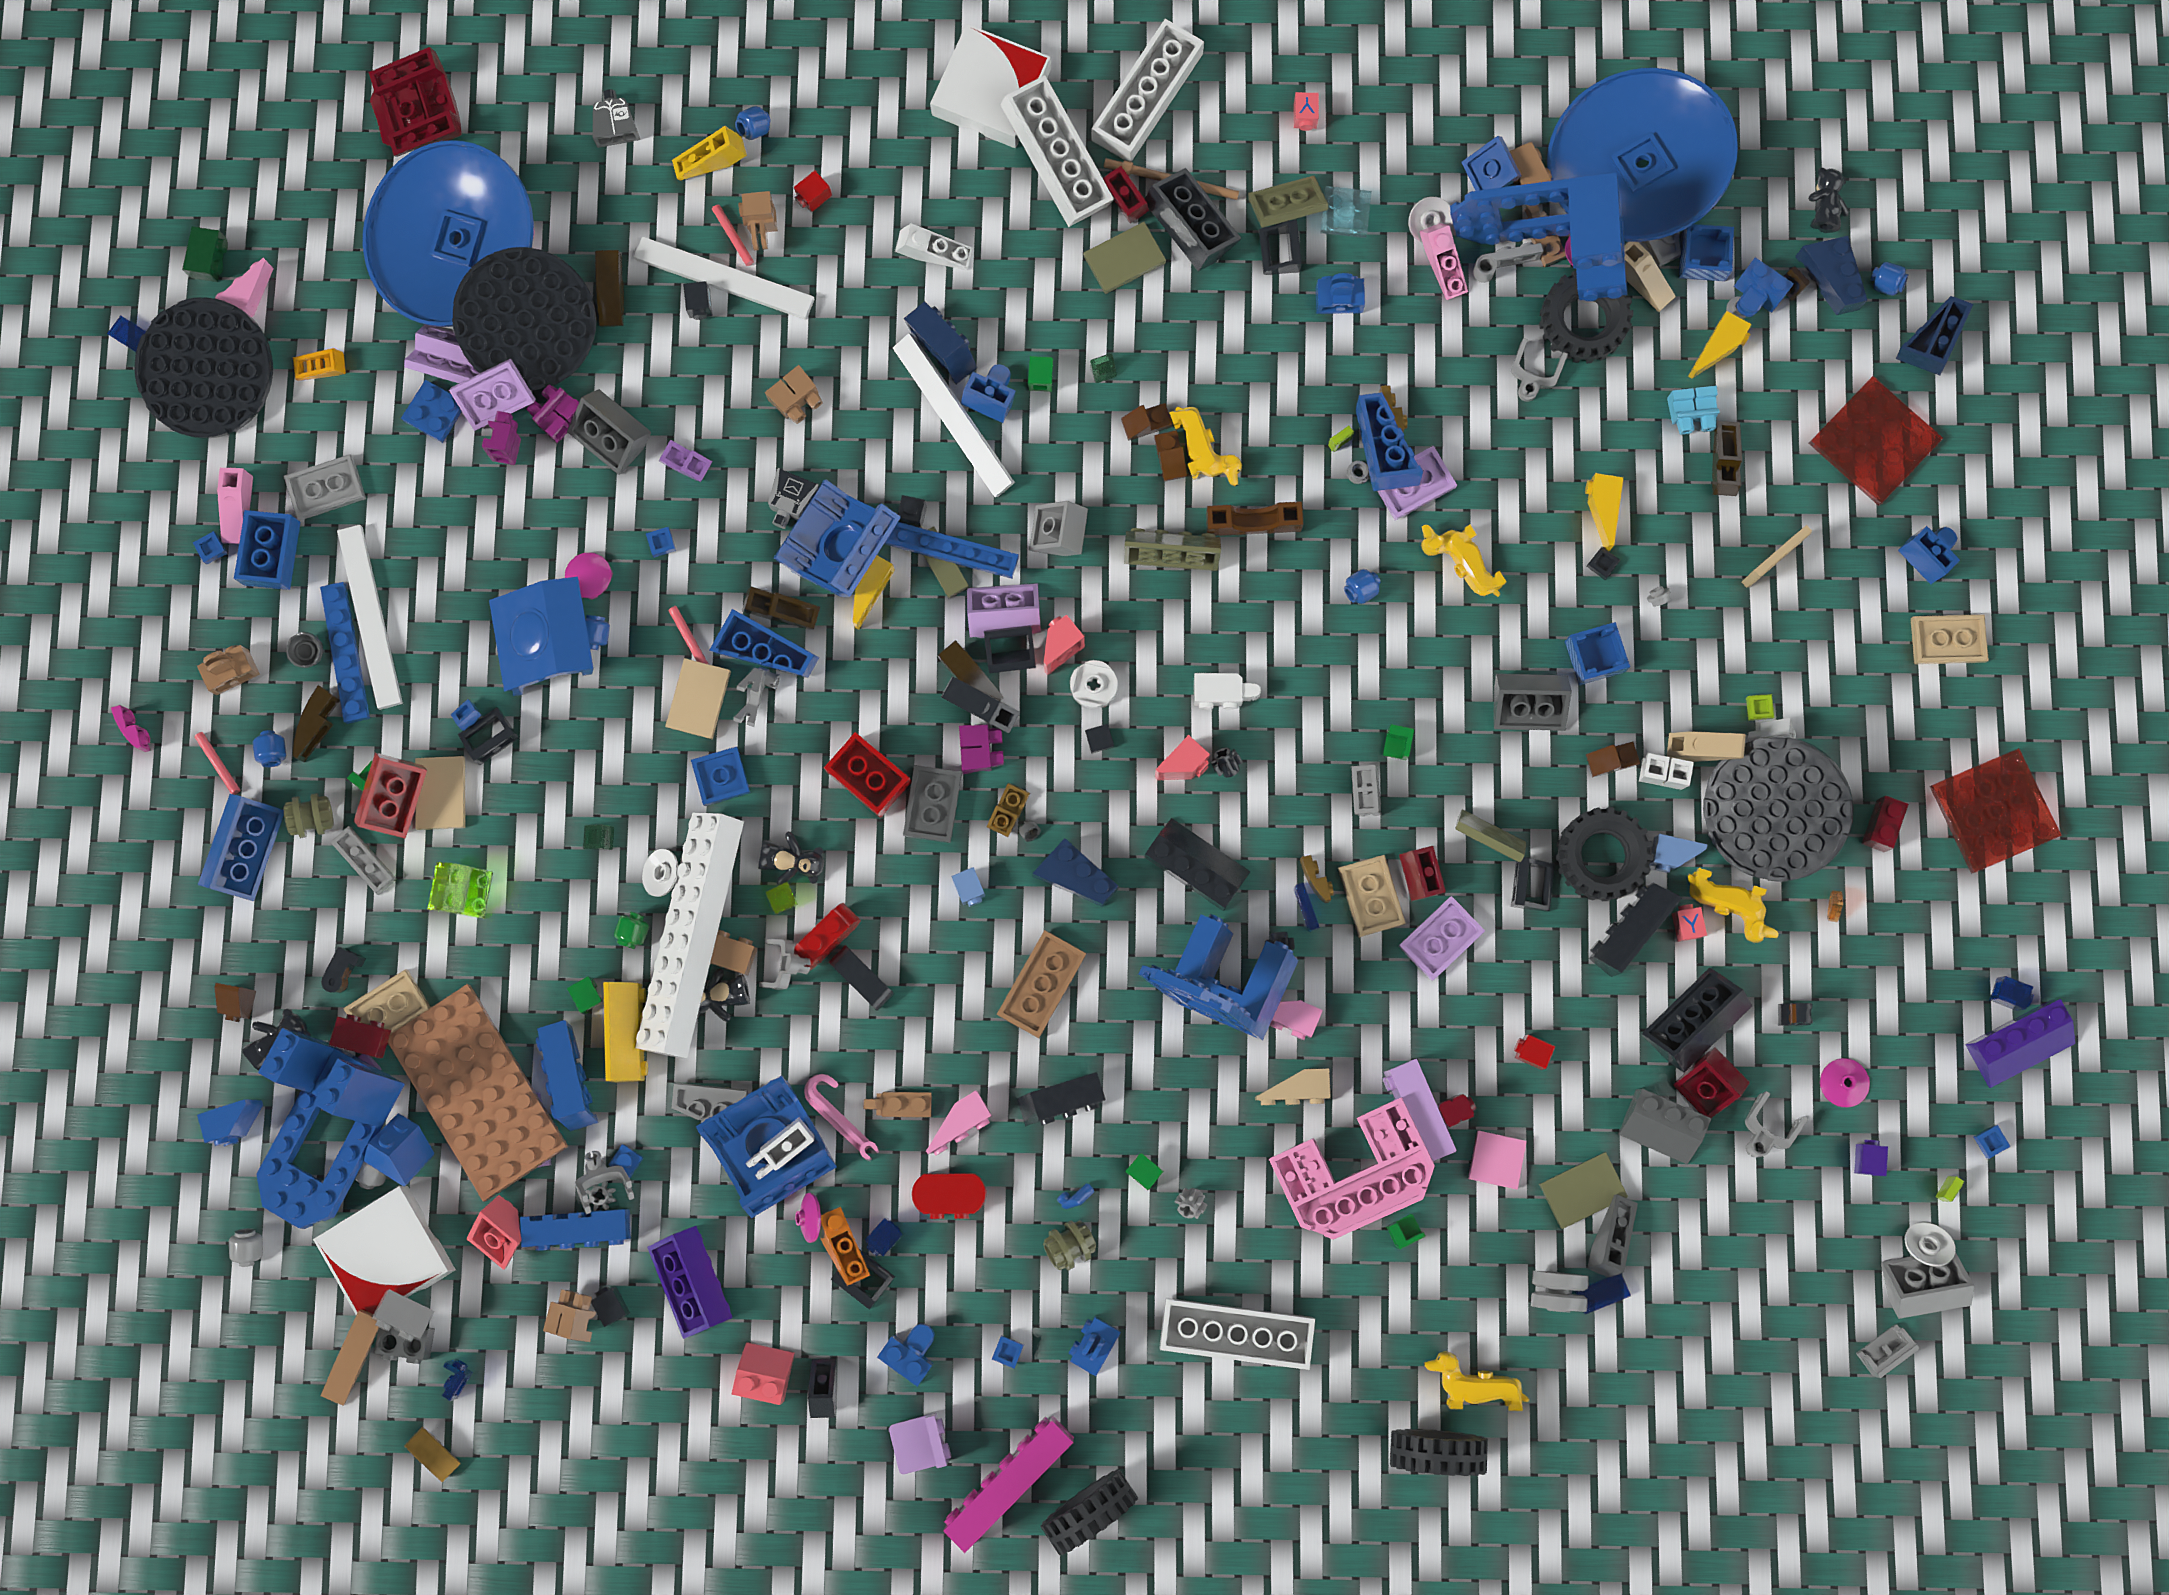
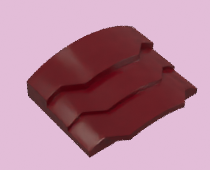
[369,47,461,157]

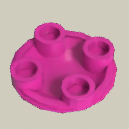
[565,553,613,599]

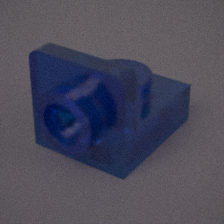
[442,1359,473,1401]

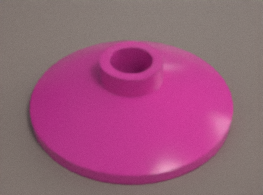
[1820,1058,1870,1107]
[795,1193,821,1243]

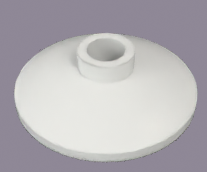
[1409,197,1453,243]
[642,849,678,897]
[1905,1222,1955,1266]

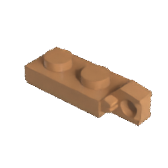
[1524,205,1566,267]
[864,1092,932,1117]

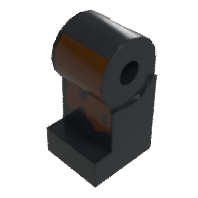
[321,947,366,993]
[1778,1003,1813,1027]

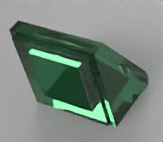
[1090,353,1117,383]
[583,824,614,850]

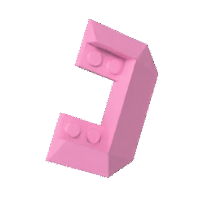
[1269,1097,1435,1240]

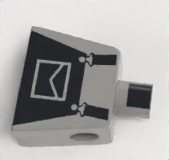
[768,468,819,529]

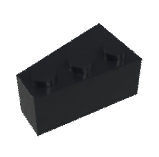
[1017,1072,1106,1127]

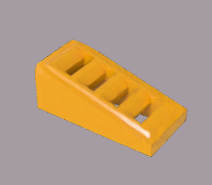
[293,348,346,381]

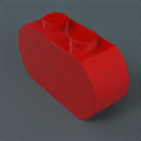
[794,903,861,971]
[912,1174,987,1219]

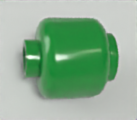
[614,912,649,949]

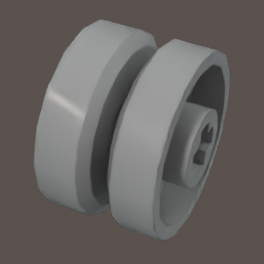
[1531,1271,1589,1312]

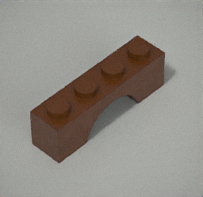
[1206,501,1303,536]

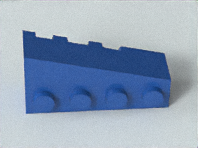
[1356,392,1423,491]
[709,609,820,678]
[536,1020,599,1131]
[520,1209,631,1251]

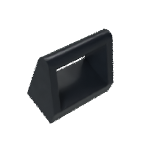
[1259,220,1301,275]
[984,625,1036,674]
[458,707,519,765]
[1511,857,1555,912]
[831,1249,895,1310]

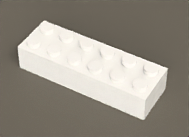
[1092,19,1204,162]
[1000,75,1114,227]
[1160,1298,1315,1370]

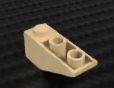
[1625,242,1676,312]
[1667,732,1746,762]
[1255,1069,1330,1105]

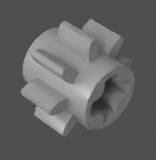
[585,1181,616,1211]
[1175,1188,1207,1219]

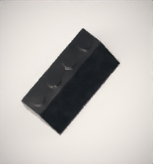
[1145,168,1241,272]
[1144,818,1251,911]
[1589,882,1682,977]
[1642,967,1752,1073]

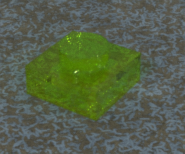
[766,882,798,915]

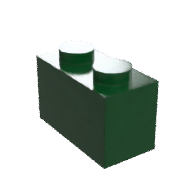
[182,226,228,282]

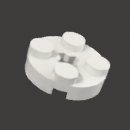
[1070,660,1118,709]

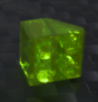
[428,862,493,919]

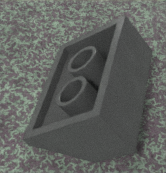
[567,389,651,475]
[1493,674,1572,731]
[1618,1089,1711,1164]

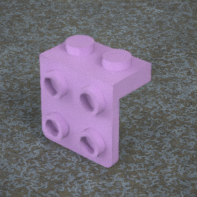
[889,1413,951,1474]

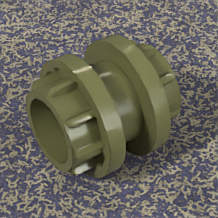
[284,793,334,839]
[1043,1220,1096,1271]

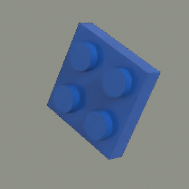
[1461,136,1522,191]
[401,380,462,443]
[691,746,751,806]

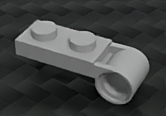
[1473,242,1543,283]

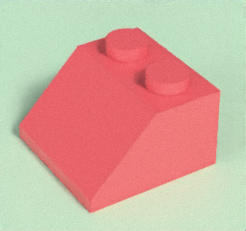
[1044,615,1085,675]
[1155,735,1210,780]
[467,1195,521,1270]
[731,1342,795,1405]

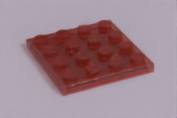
[1808,376,1943,506]
[1929,748,2062,874]

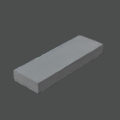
[331,826,397,895]

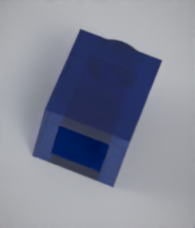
[1989,976,2034,1011]
[865,1217,905,1256]

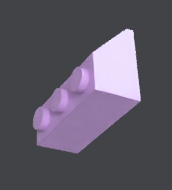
[967,584,1041,638]

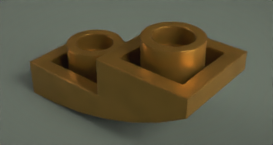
[1379,385,1408,432]
[987,783,1030,837]
[1300,855,1334,903]
[404,1426,461,1482]

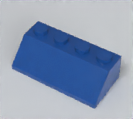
[198,794,284,902]

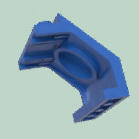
[774,480,901,597]
[489,577,594,696]
[696,1075,837,1218]

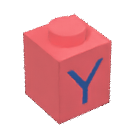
[1294,92,1319,131]
[1672,904,1707,942]

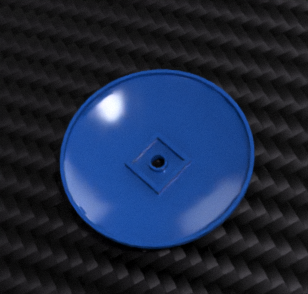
[1547,68,1738,242]
[363,141,534,327]

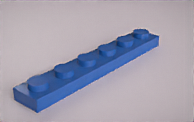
[884,522,1019,579]
[320,582,370,724]

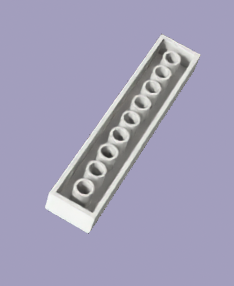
[635,813,744,1059]

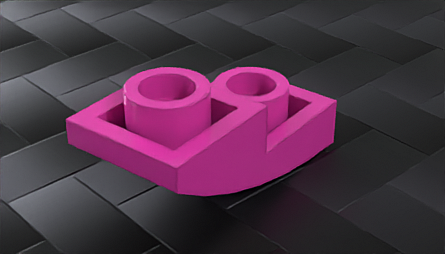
[111,705,150,752]

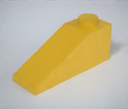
[672,126,747,180]
[1688,311,1751,378]
[1585,473,1623,551]
[853,555,895,629]

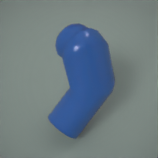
[1057,1183,1094,1209]

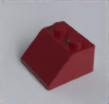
[1673,1047,1750,1118]

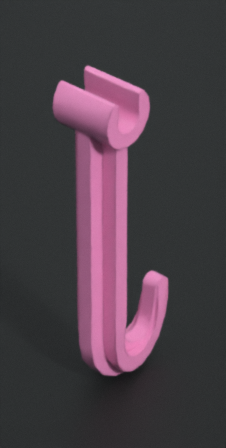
[804,1074,879,1161]

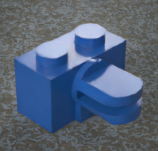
[1734,257,1794,317]
[1316,273,1365,314]
[961,364,1016,423]
[1898,526,1960,584]
[1068,1316,1121,1376]
[877,1324,935,1387]

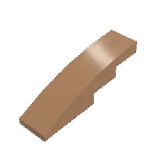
[321,1309,379,1406]

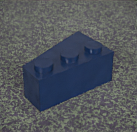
[1795,236,1868,315]
[1896,296,1973,376]
[904,301,977,385]
[1032,838,1119,907]

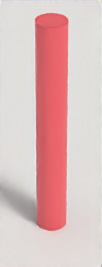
[712,204,754,266]
[668,606,709,665]
[194,732,240,795]

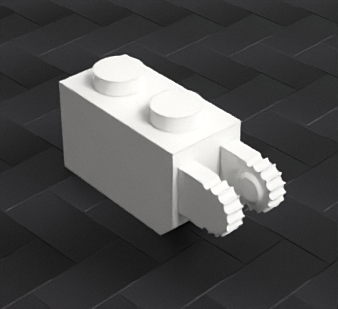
[1194,673,1261,710]
[746,1117,814,1180]

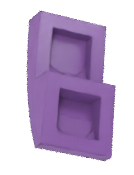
[659,440,712,482]

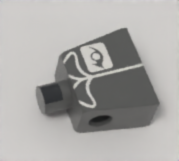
[592,89,640,148]

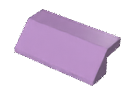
[404,325,480,383]

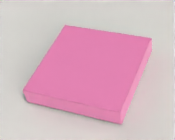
[1468,1131,1527,1190]

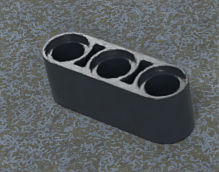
[829,945,894,1011]

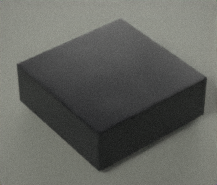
[1586,547,1621,580]
[1085,724,1114,754]

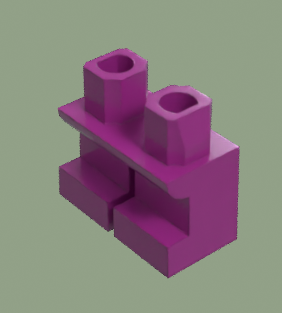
[527,385,579,444]
[482,411,521,465]
[959,725,1004,774]

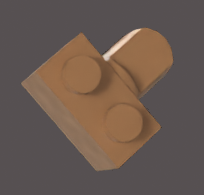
[739,191,778,251]
[197,645,260,695]

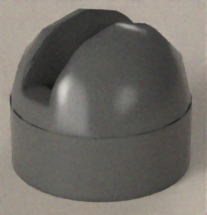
[1019,820,1040,842]

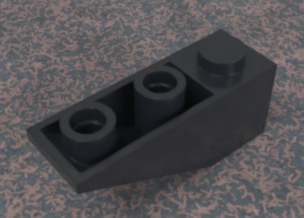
[941,676,1020,733]

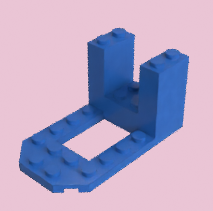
[1450,172,1627,301]
[1138,914,1298,1041]
[256,1028,405,1229]

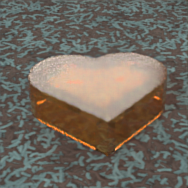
[1827,890,1843,922]

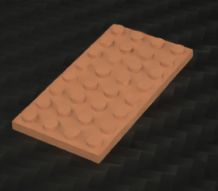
[388,984,569,1202]

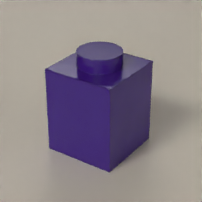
[1854,1140,1888,1176]

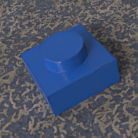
[646,527,676,558]
[193,531,227,565]
[450,699,481,731]
[1974,1125,2011,1159]
[608,1144,644,1178]
[992,1335,1024,1369]

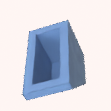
[1650,834,1707,872]

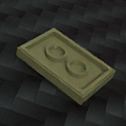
[1248,176,1328,227]
[1083,222,1166,294]
[1455,809,1526,862]
[1539,1152,1628,1229]

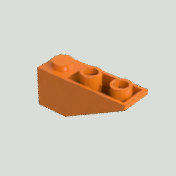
[819,1207,870,1286]

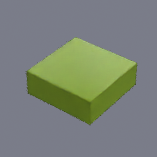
[1328,426,1354,452]
[1746,694,1775,721]
[1935,1176,1964,1202]

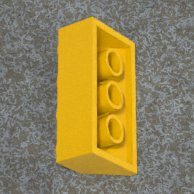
[603,982,648,1083]

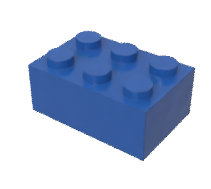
[234,510,301,590]

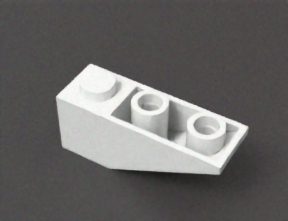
[895,223,973,270]

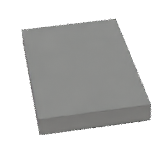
[284,454,366,521]

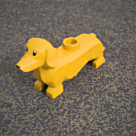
[1169,407,1242,486]
[1421,524,1506,597]
[1688,868,1778,943]
[1424,1351,1529,1411]

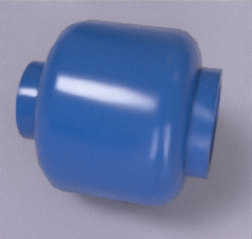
[735,106,771,140]
[1871,262,1909,296]
[1344,569,1380,604]
[585,615,610,650]
[253,730,287,767]

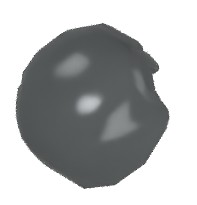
[286,632,324,668]

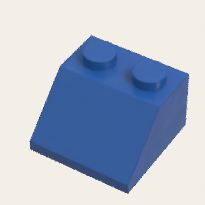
[197,1099,263,1147]
[364,1113,434,1187]

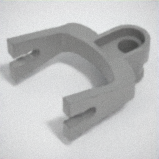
[1511,338,1568,402]
[733,667,780,727]
[759,939,811,990]
[1745,1091,1808,1157]
[575,1151,634,1214]

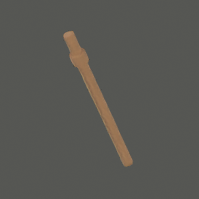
[1104,158,1239,200]

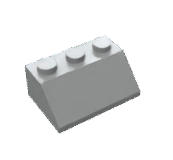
[1881,1252,1974,1319]

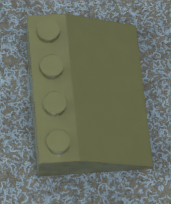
[1124,528,1221,571]

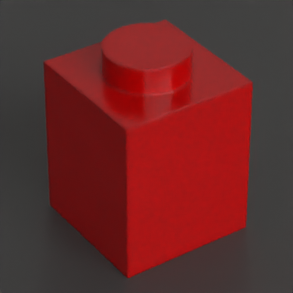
[794,170,832,212]
[1514,1035,1555,1070]

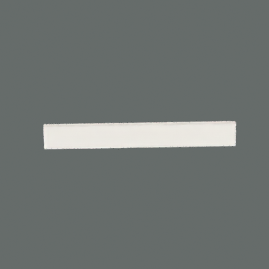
[634,237,815,320]
[893,333,1015,497]
[337,525,403,710]

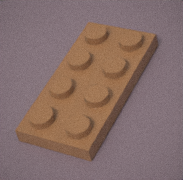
[997,930,1087,1039]

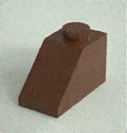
[214,983,256,1022]

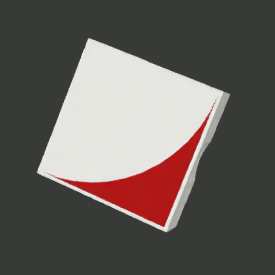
[930,24,1051,148]
[313,1186,456,1315]

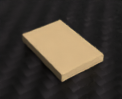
[1742,525,1812,588]
[1911,614,1988,665]
[665,658,731,739]
[415,756,465,830]
[1338,855,1406,937]
[343,969,431,1035]

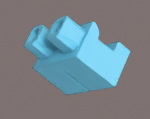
[1667,386,1720,435]

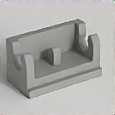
[1352,765,1381,817]
[1856,1324,1920,1378]

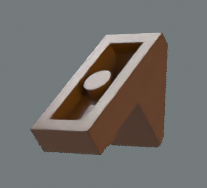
[1121,403,1173,441]
[1154,430,1187,482]
[1586,741,1640,778]

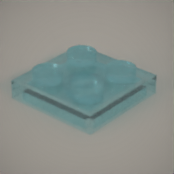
[1320,186,1372,238]

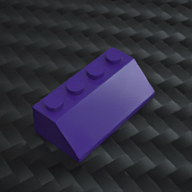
[1965,999,2075,1088]
[647,1226,733,1339]

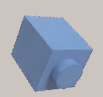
[951,867,985,907]

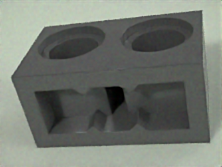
[374,1327,435,1364]

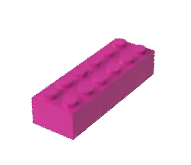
[944,1416,1074,1553]

